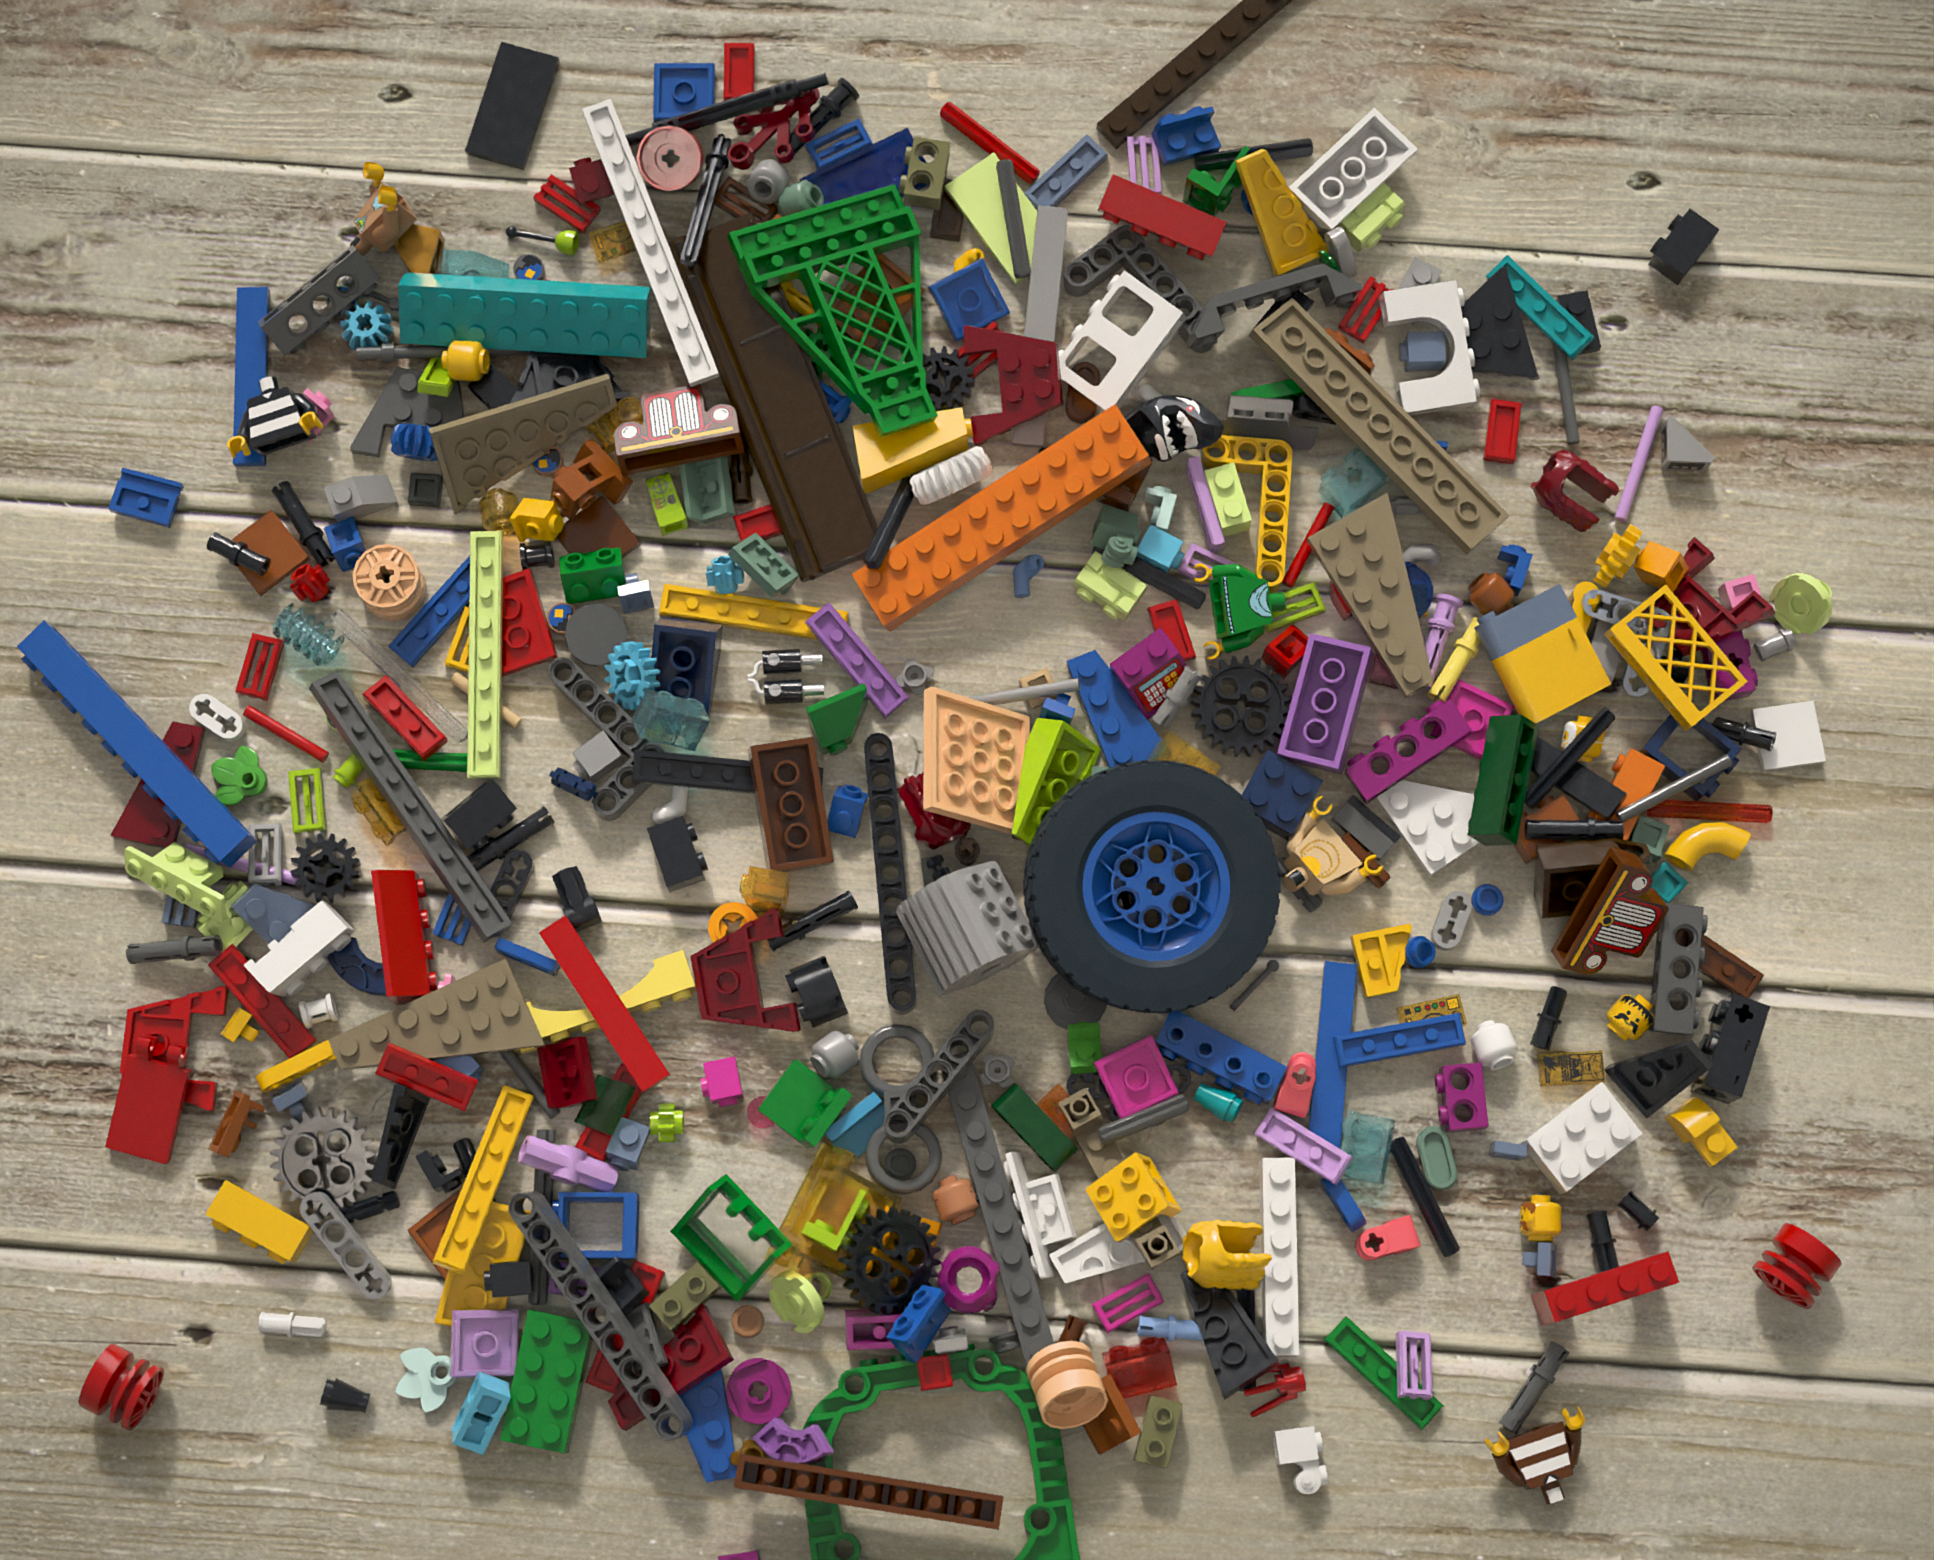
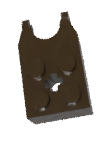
[1534,838,1650,919]

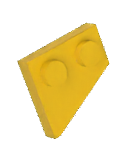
[1350,923,1412,999]

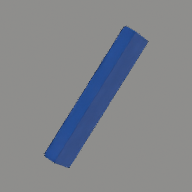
[388,555,470,668]
[1333,1013,1466,1068]

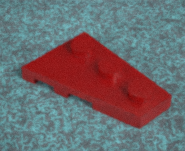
[502,568,558,677]

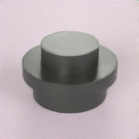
[884,1148,916,1180]

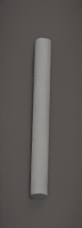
[968,678,1081,705]

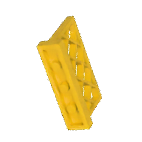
[1604,585,1748,732]

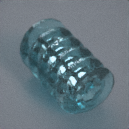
[273,603,345,666]

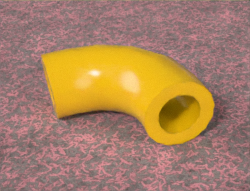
[1664,822,1751,871]

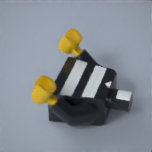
[227,376,324,458]

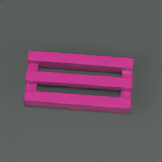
[1092,1273,1164,1333]

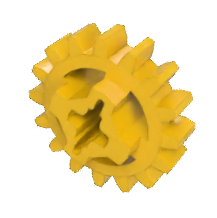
[1593,524,1643,589]

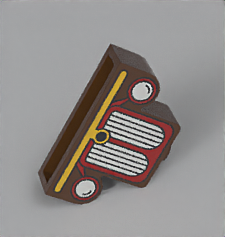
[614,384,745,476]
[1551,847,1669,975]

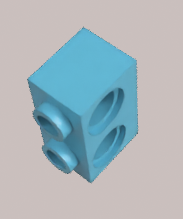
[451,1371,511,1455]

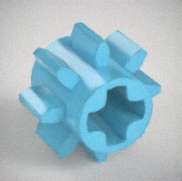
[706,556,744,594]

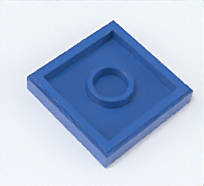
[653,63,715,123]
[928,258,1010,342]

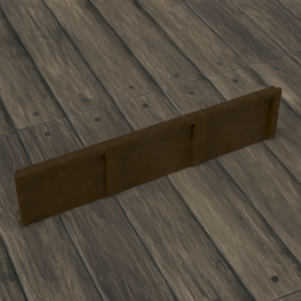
[668,212,878,582]

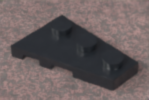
[1604,1040,1714,1119]

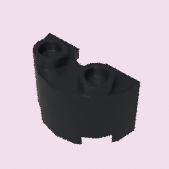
[785,955,848,1028]

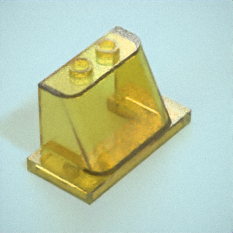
[764,1142,902,1281]

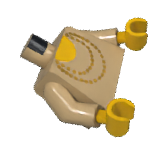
[1283,796,1384,896]

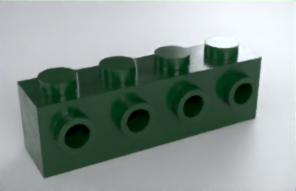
[1467,714,1539,846]

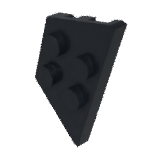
[1461,266,1540,380]
[511,351,629,405]

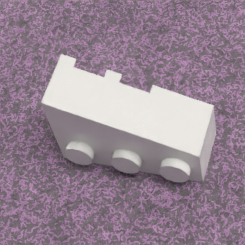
[243,901,355,998]

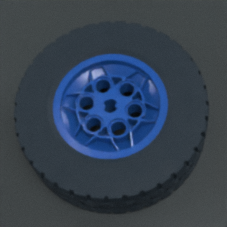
[1023,760,1281,1013]

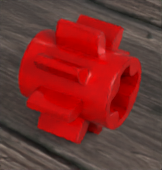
[290,564,330,602]

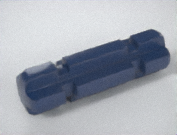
[549,767,598,801]

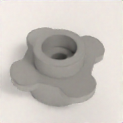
[897,659,933,695]
[980,1053,1014,1088]

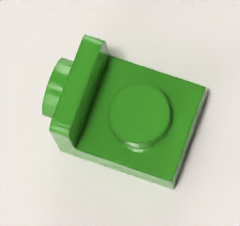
[1067,1022,1102,1074]

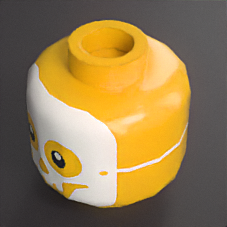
[1561,715,1605,762]

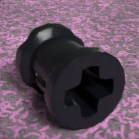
[519,541,554,570]

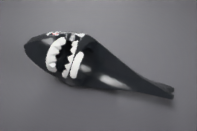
[1039,395,1224,462]

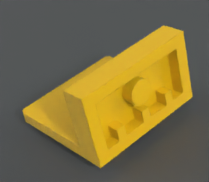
[1086,1152,1182,1242]

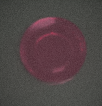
[747,1096,775,1129]

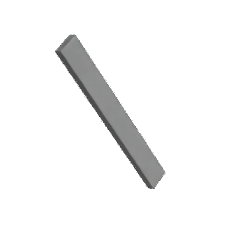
[1012,205,1068,448]

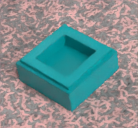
[1650,862,1689,903]

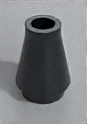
[320,1378,371,1413]

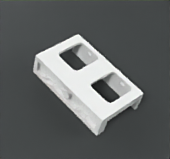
[1059,270,1187,411]

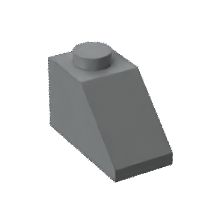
[323,475,398,522]

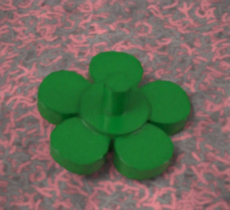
[1318,250,1341,273]

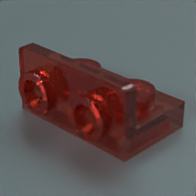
[1102,1337,1177,1399]

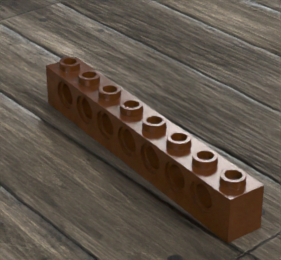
[734,1454,1004,1530]

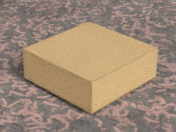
[1019,667,1058,709]

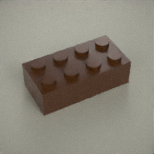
[747,737,834,875]

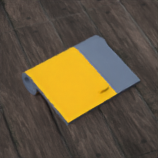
[1474,584,1611,724]

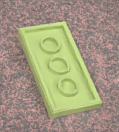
[944,153,1065,286]

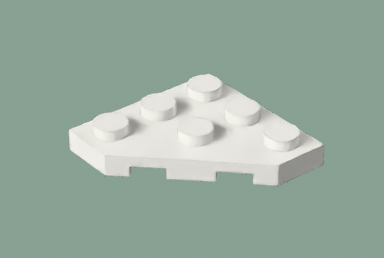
[1375,780,1480,877]

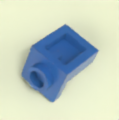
[324,516,367,572]
[1497,544,1533,597]

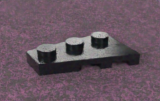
[372,1083,430,1189]

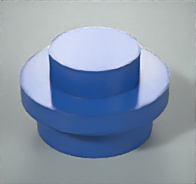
[1471,884,1504,916]
[1405,936,1436,968]

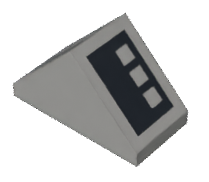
[1661,415,1715,471]

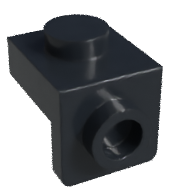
[597,1257,650,1315]

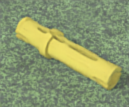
[1427,617,1481,703]

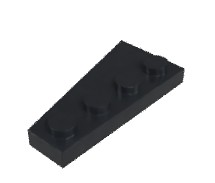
[1180,1270,1279,1400]

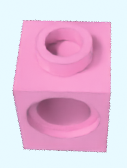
[1718,574,1762,611]

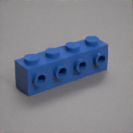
[1155,1011,1287,1106]

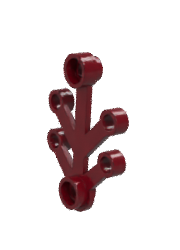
[727,79,820,170]

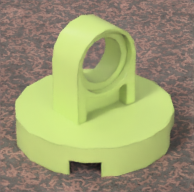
[1771,573,1832,635]
[768,1270,833,1334]

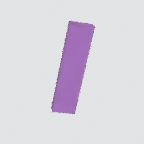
[805,602,909,718]

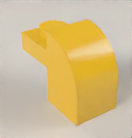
[1665,1097,1738,1167]

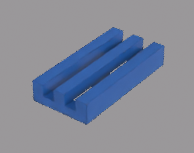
[805,118,873,173]
[432,893,472,946]
[495,937,561,976]

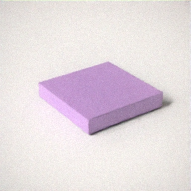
[450,1309,519,1378]

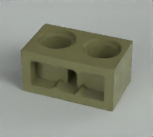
[899,137,950,210]
[649,1261,722,1332]
[1133,1395,1183,1468]

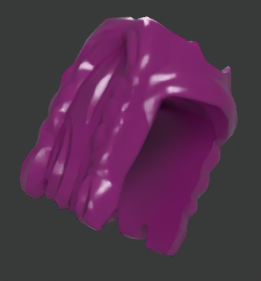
[937,1246,1000,1313]

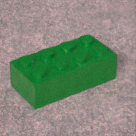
[499,1309,593,1454]

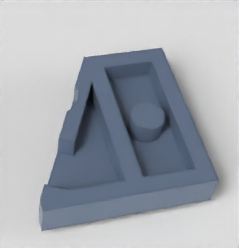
[231,884,317,944]

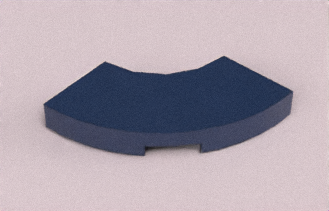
[327,937,387,997]

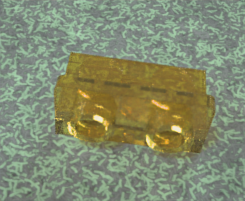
[351,777,406,846]

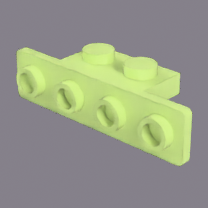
[124,842,226,923]

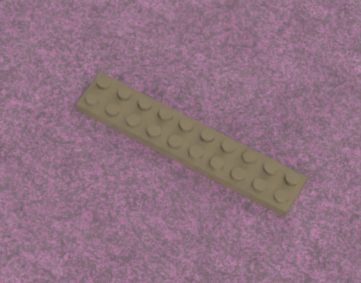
[1249,298,1509,555]

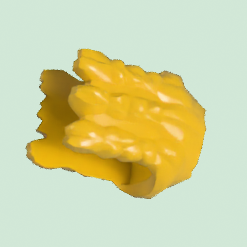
[1182,1219,1272,1291]

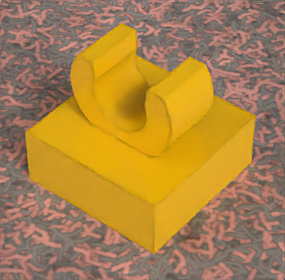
[220,1007,259,1042]

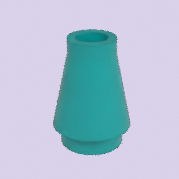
[1193,1083,1244,1123]

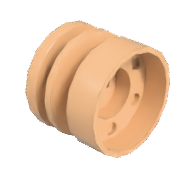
[353,544,427,621]
[1026,1341,1108,1429]

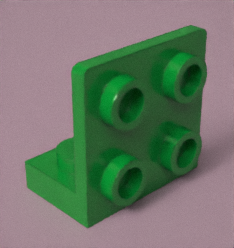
[1182,146,1250,217]
[758,1059,852,1149]

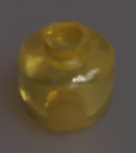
[479,488,519,536]

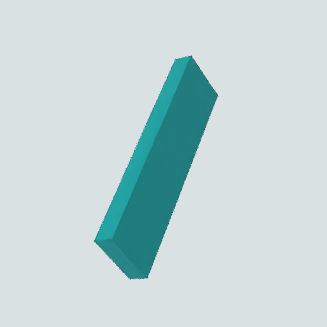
[1485,254,1594,361]

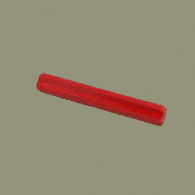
[940,102,1040,184]

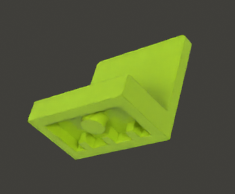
[801,1189,870,1255]

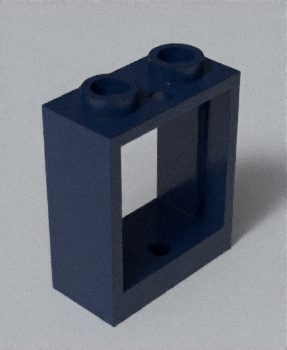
[1639,714,1742,802]

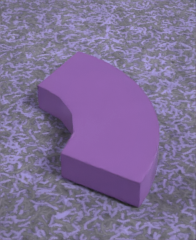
[753,1418,834,1465]

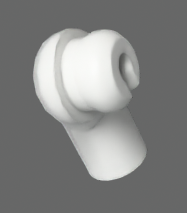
[653,786,688,824]

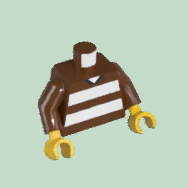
[1484,1407,1585,1505]

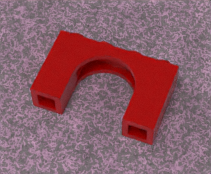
[1531,1251,1680,1326]

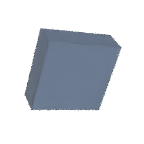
[1489,1141,1527,1161]

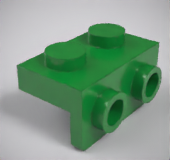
[559,547,626,604]

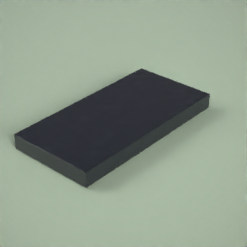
[465,42,560,170]

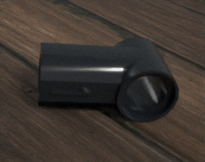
[552,866,602,932]

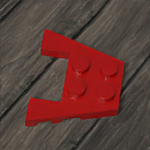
[119,986,229,1112]

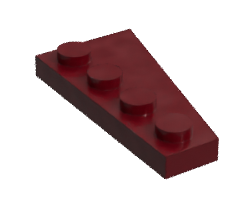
[110,721,206,849]
[608,1303,734,1431]

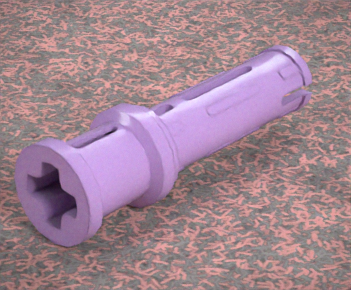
[1424,593,1464,689]

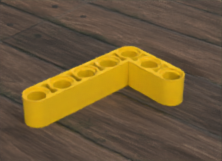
[1200,435,1292,593]

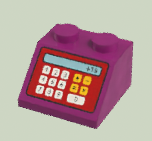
[1110,628,1187,720]

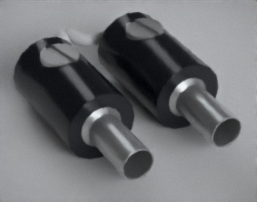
[748,649,824,705]

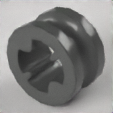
[989,1331,1021,1354]

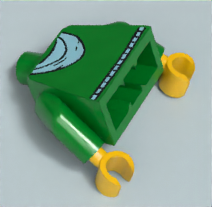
[1194,563,1285,660]

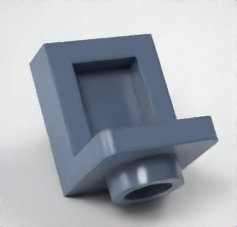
[606,1116,650,1171]

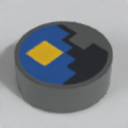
[513,254,545,280]

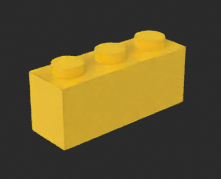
[205,1180,314,1265]

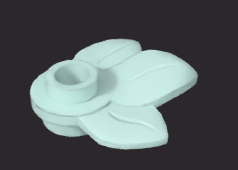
[396,1348,457,1412]

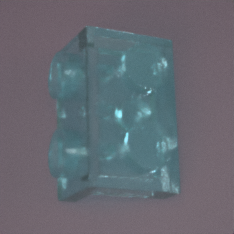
[1341,1110,1395,1184]

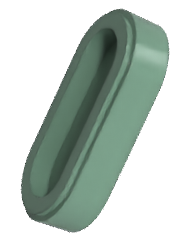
[1416,1126,1458,1191]

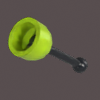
[505,226,579,256]

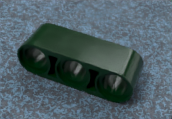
[991,1083,1078,1172]

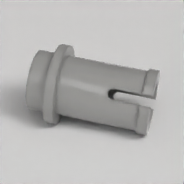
[1753,628,1797,662]

